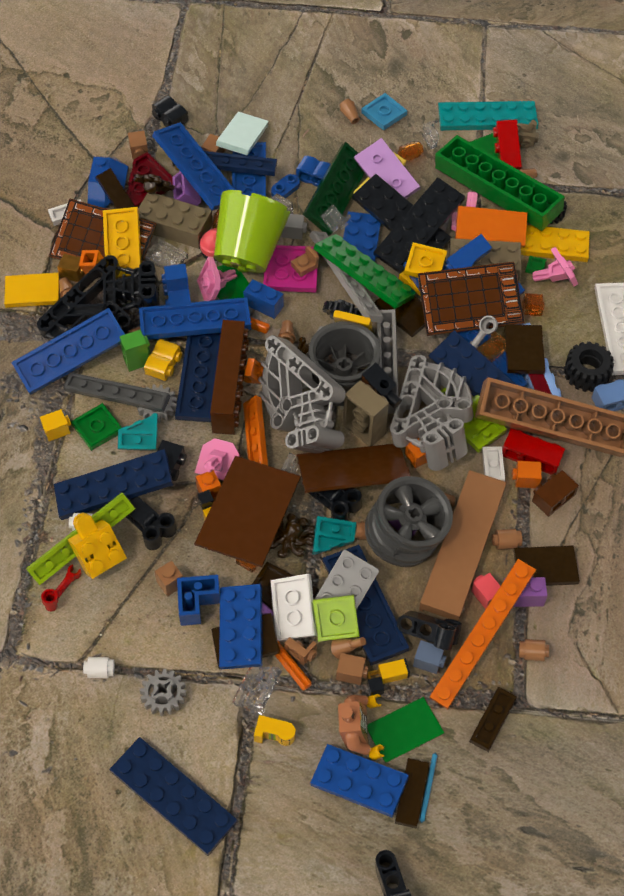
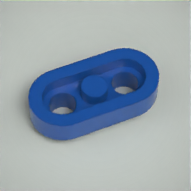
[271,174,300,201]

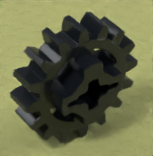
[322,299,362,319]

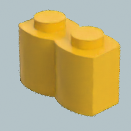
[144,339,182,381]

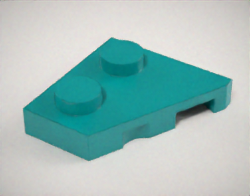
[118,413,158,451]
[312,516,356,555]

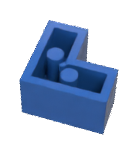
[161,264,191,305]
[177,575,220,626]

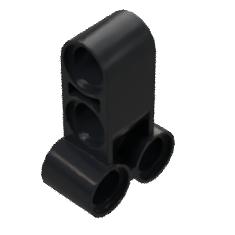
[309,488,362,521]
[126,497,177,550]
[397,611,462,650]
[375,850,412,896]

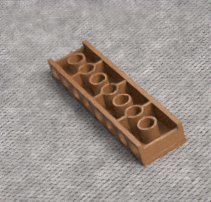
[419,470,507,621]

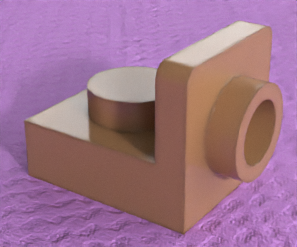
[291,246,319,277]
[284,637,318,666]

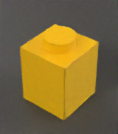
[40,409,71,441]

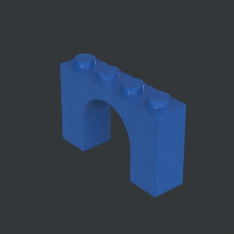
[445,234,525,296]

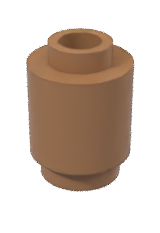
[492,529,522,550]
[519,639,549,661]

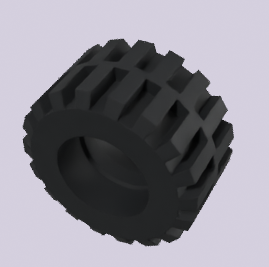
[564,341,614,392]

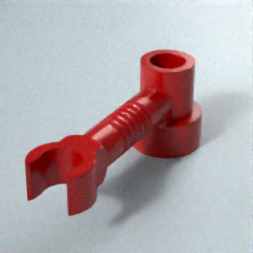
[41,565,81,612]

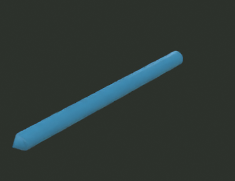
[419,752,438,823]

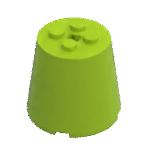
[214,190,290,273]

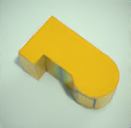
[254,715,296,746]

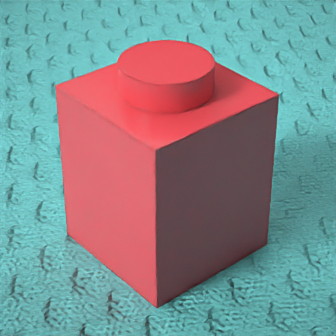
[471,573,500,610]

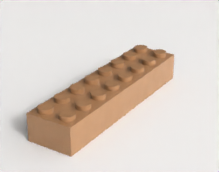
[474,377,624,457]

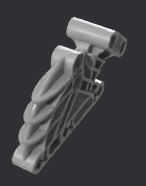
[258,335,346,453]
[390,355,474,471]

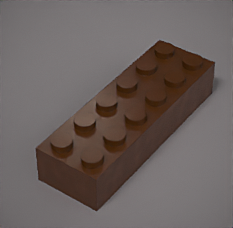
[210,320,249,435]

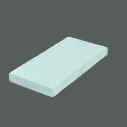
[216,112,269,155]

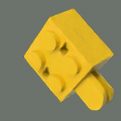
[68,513,127,579]

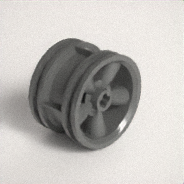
[309,321,381,406]
[365,476,453,567]

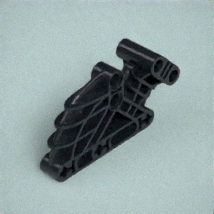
[37,255,160,339]

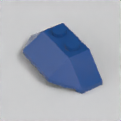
[88,156,129,209]

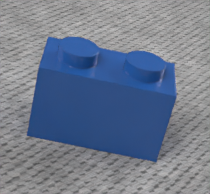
[243,279,284,319]

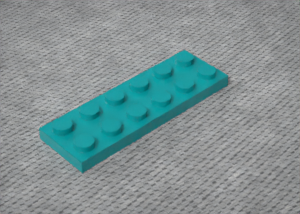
[438,101,538,131]

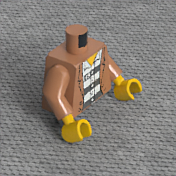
[338,694,384,760]

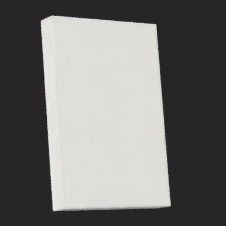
[271,574,317,642]

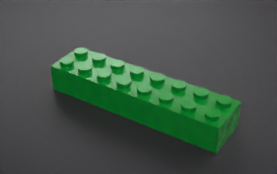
[435,135,565,231]

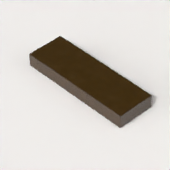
[95,168,135,209]
[469,687,517,753]
[395,758,429,829]

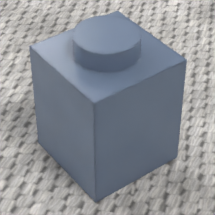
[413,640,447,674]

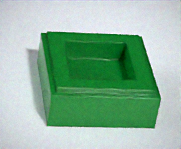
[525,256,547,274]

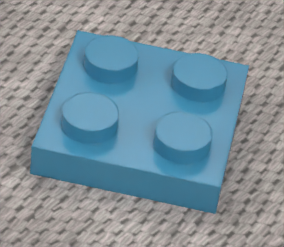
[361,93,407,131]

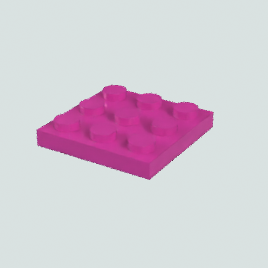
[263,245,318,293]

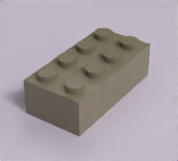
[138,193,213,249]
[448,238,521,282]

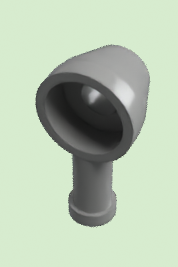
[470,316,498,348]

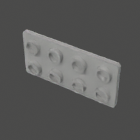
[315,549,379,610]

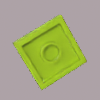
[313,594,360,642]

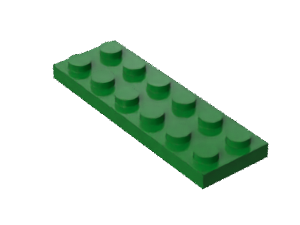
[313,234,417,309]

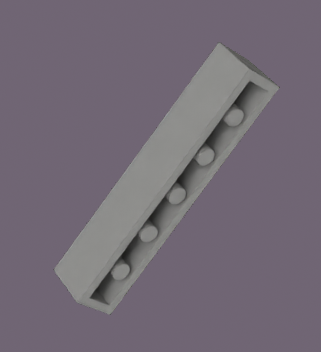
[377,309,399,414]

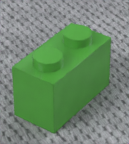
[119,329,151,372]

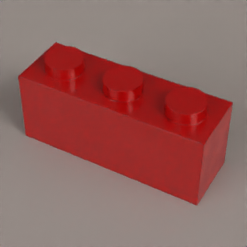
[493,119,522,169]
[502,428,565,475]

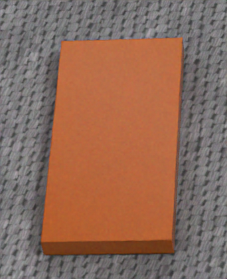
[455,206,528,248]

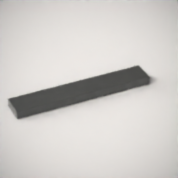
[63,372,171,413]

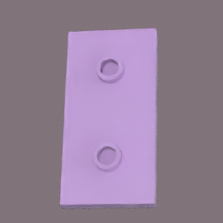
[354,138,420,199]

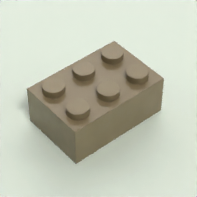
[343,380,389,446]

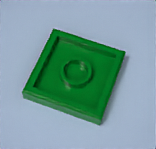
[71,403,122,451]

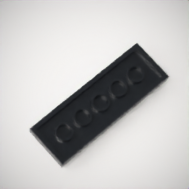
[352,174,452,249]
[373,177,465,274]

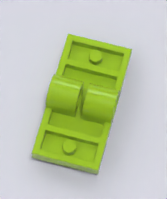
[441,388,507,453]

